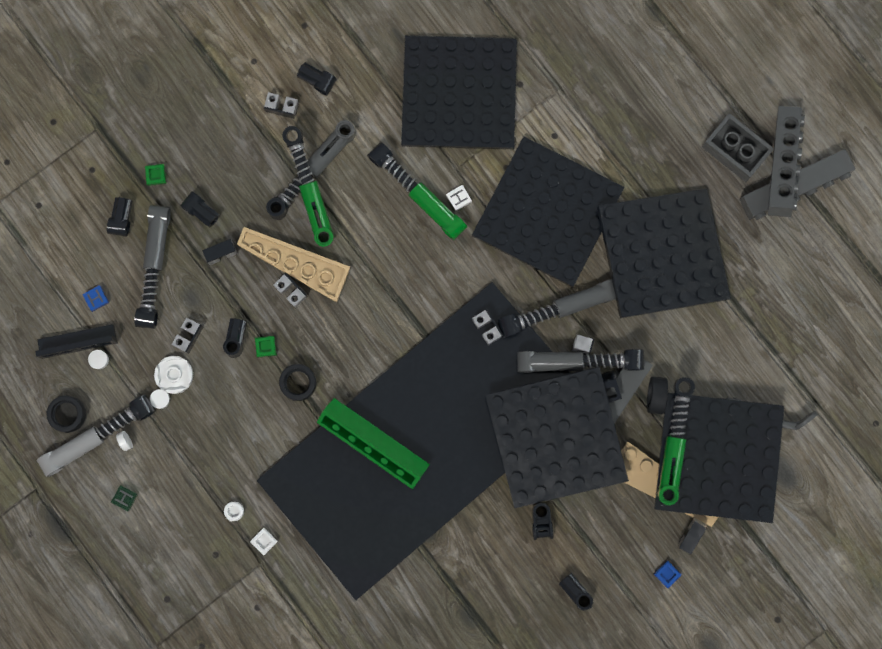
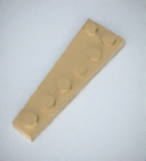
[237,227,351,303]
[621,442,718,527]

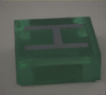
[111,485,138,511]

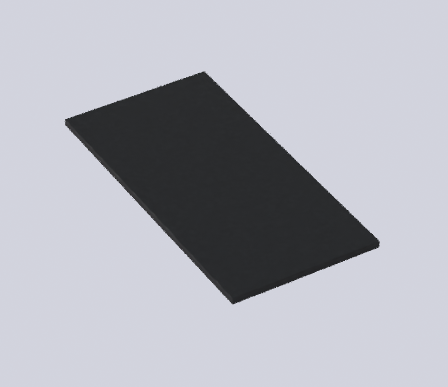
[256,282,571,600]

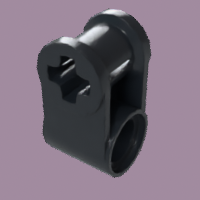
[532,502,553,540]

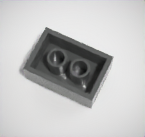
[702,113,774,182]

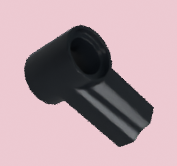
[297,62,337,96]
[180,191,220,228]
[107,197,132,237]
[223,318,247,358]
[559,573,593,611]

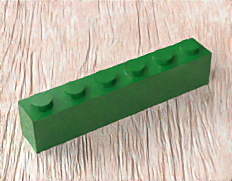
[316,398,430,490]

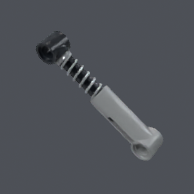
[37,395,155,477]

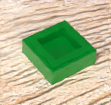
[145,164,166,186]
[255,336,276,358]

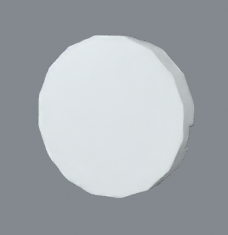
[154,356,193,394]

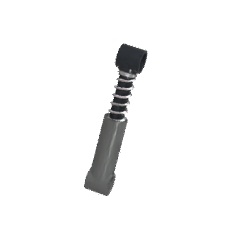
[266,120,355,220]
[134,205,171,329]
[498,279,616,338]
[517,349,644,373]

